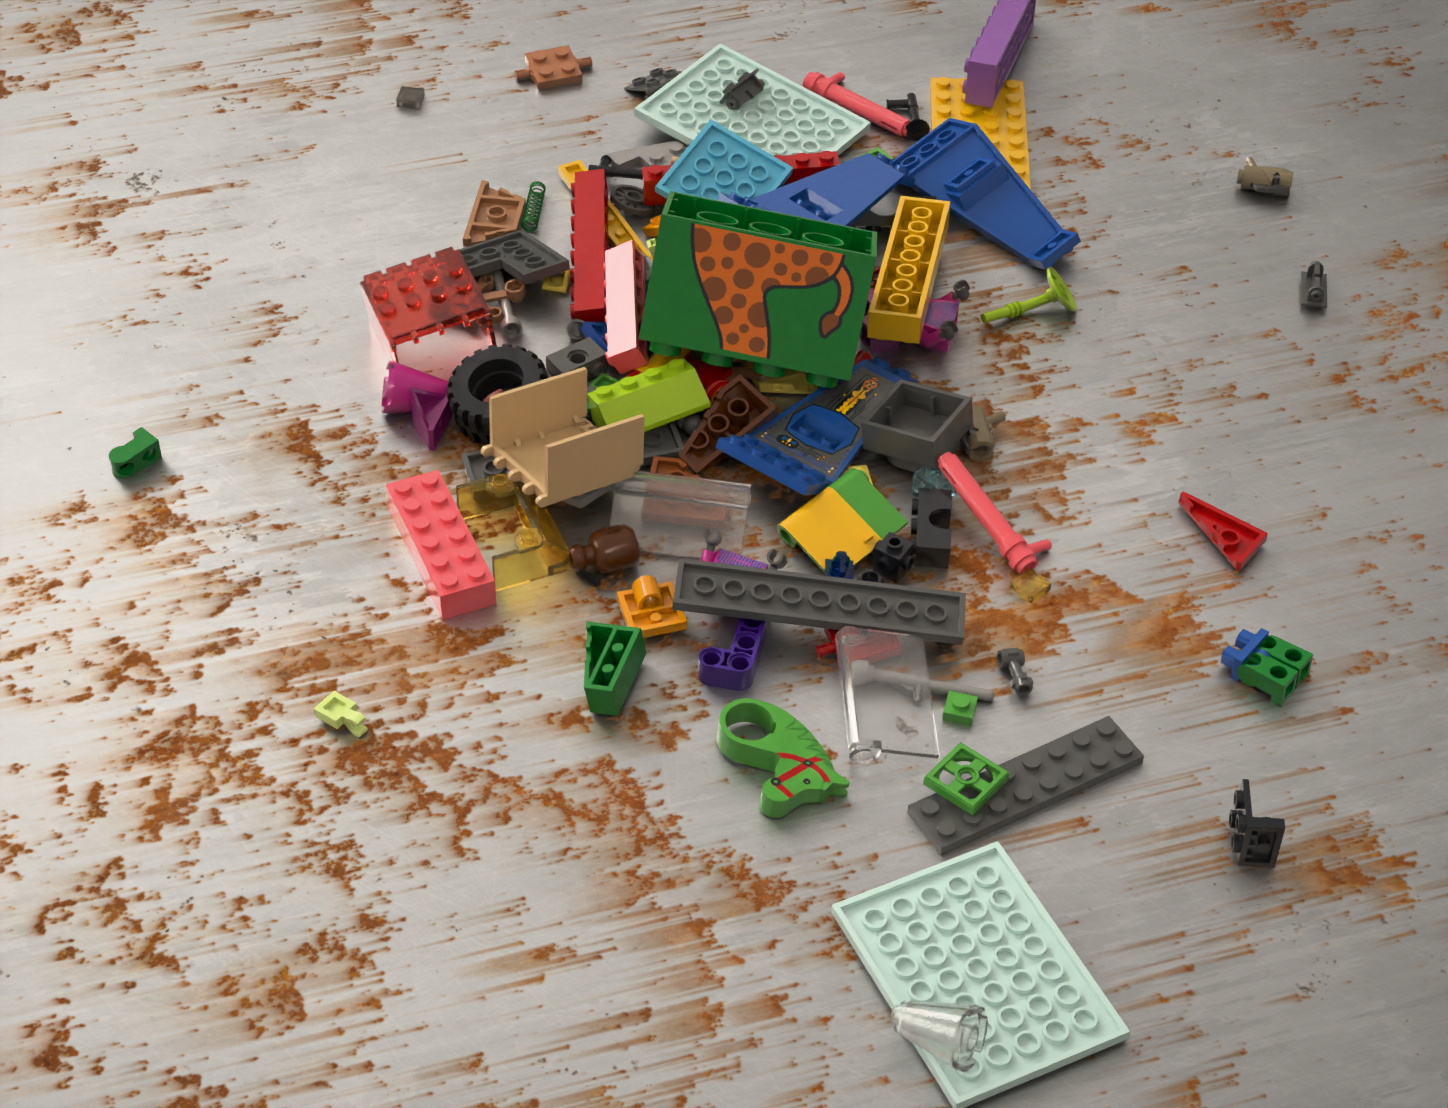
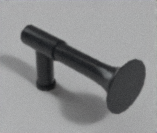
[886,93,930,141]
[588,155,657,180]

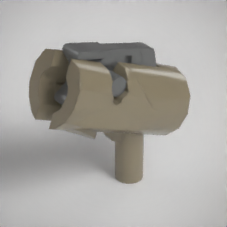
[1237,157,1293,197]
[960,405,1006,461]

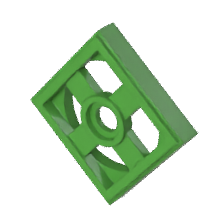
[923,742,1010,816]

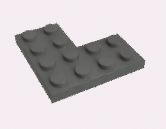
[433,229,570,284]

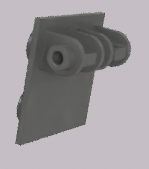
[624,68,683,100]

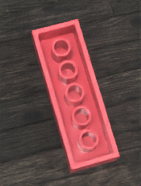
[385,470,496,620]

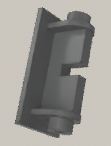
[719,68,765,109]
[1301,261,1327,308]

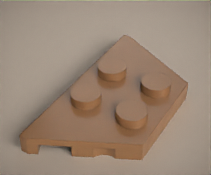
[463,180,526,247]

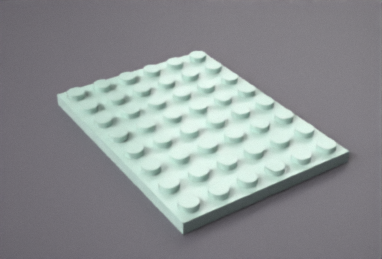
[634,44,871,156]
[831,841,1130,1108]

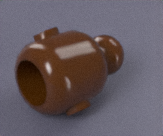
[568,524,640,575]

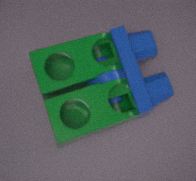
[1221,628,1313,707]

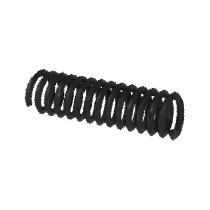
[576,570,601,587]

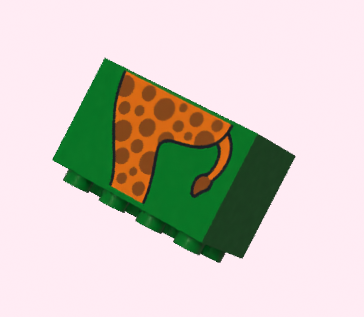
[639,191,877,388]

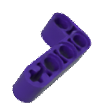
[698,618,770,691]

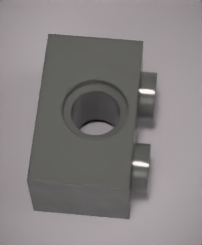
[546,337,608,383]

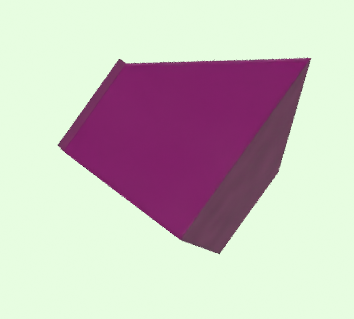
[410,387,453,451]

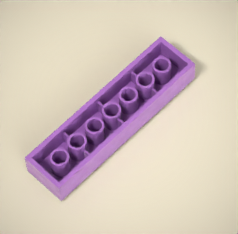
[962,0,1036,108]

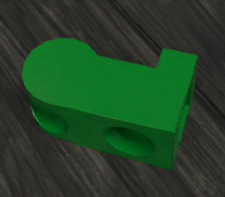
[109,427,162,479]

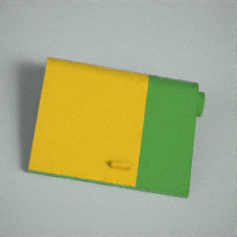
[777,468,908,578]

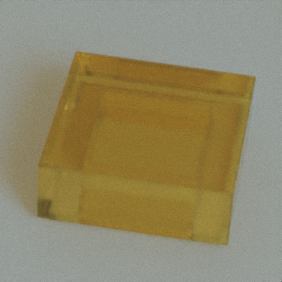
[1010,568,1051,603]

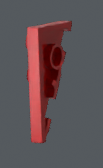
[1178,491,1268,571]

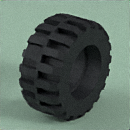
[447,344,549,445]

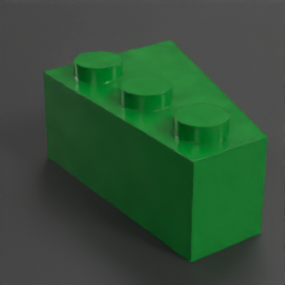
[584,621,647,716]

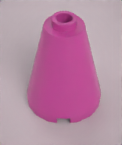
[381,361,448,414]

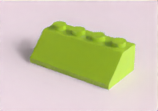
[587,358,711,432]

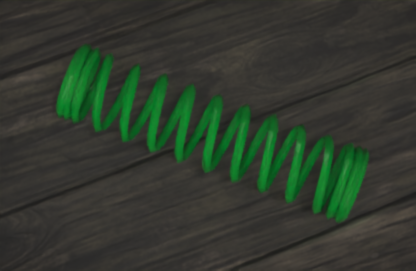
[521,181,546,232]

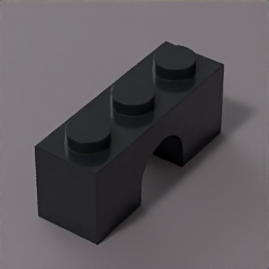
[911,488,952,569]

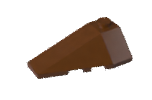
[678,374,777,475]

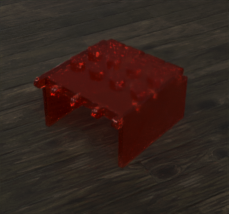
[359,247,497,363]

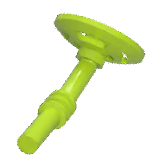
[980,267,1077,323]

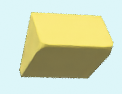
[542,270,572,294]

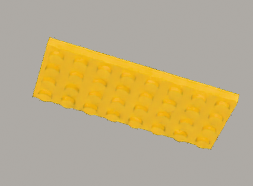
[930,77,1031,190]

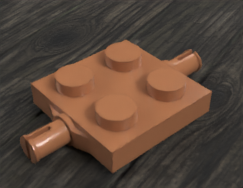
[514,45,592,90]

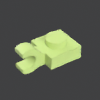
[314,691,368,737]

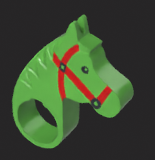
[716,698,850,818]

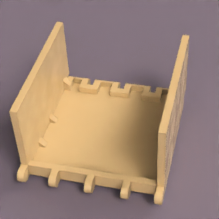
[480,367,644,508]

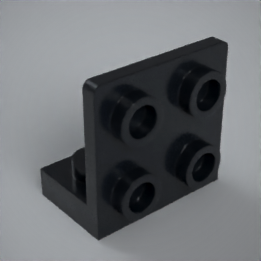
[1229,779,1285,868]

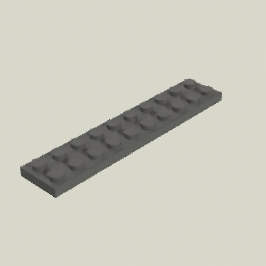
[672,558,966,645]

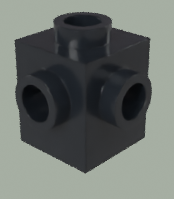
[872,532,915,583]

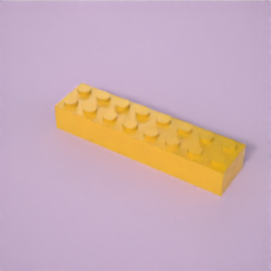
[867,196,950,344]

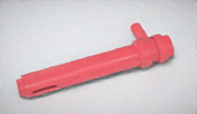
[803,72,911,137]
[937,452,1052,576]

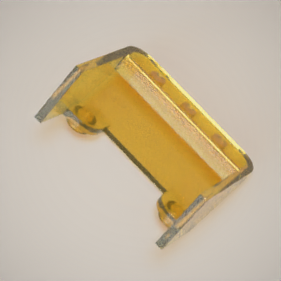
[456,474,571,592]

